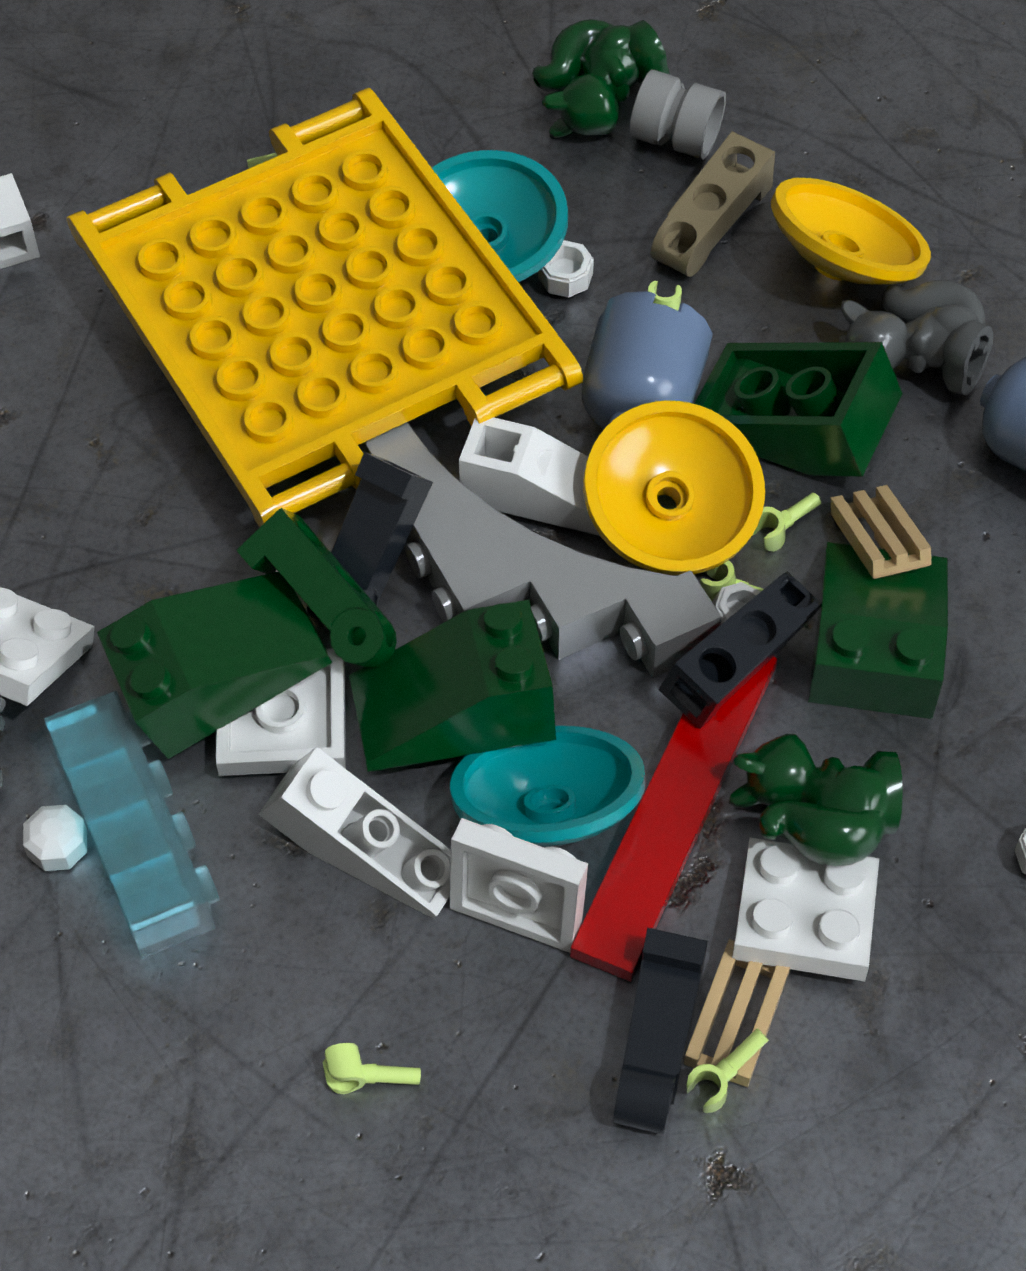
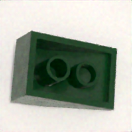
[694,342,903,477]
[808,542,948,719]
[97,571,332,759]
[349,600,556,772]

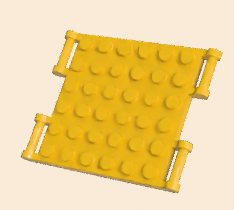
[66,87,583,528]

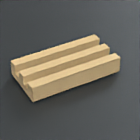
[831,485,931,579]
[684,939,790,1088]

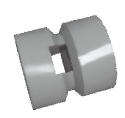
[630,69,726,159]

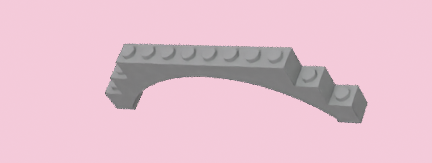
[358,120,721,678]

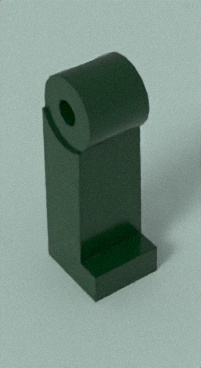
[236,508,397,668]

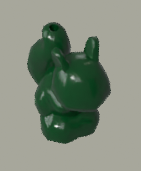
[532,19,670,138]
[729,734,903,866]

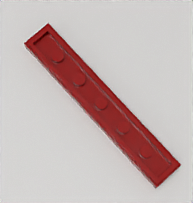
[570,657,777,982]

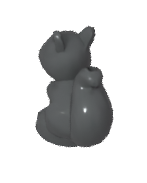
[839,280,993,396]

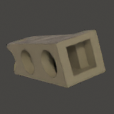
[650,131,775,277]

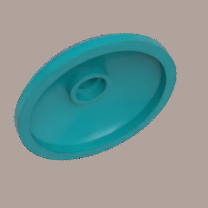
[432,150,568,282]
[450,726,646,847]

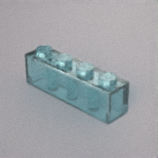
[44,691,220,959]

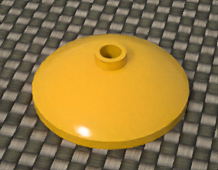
[771,178,931,284]
[583,400,765,575]

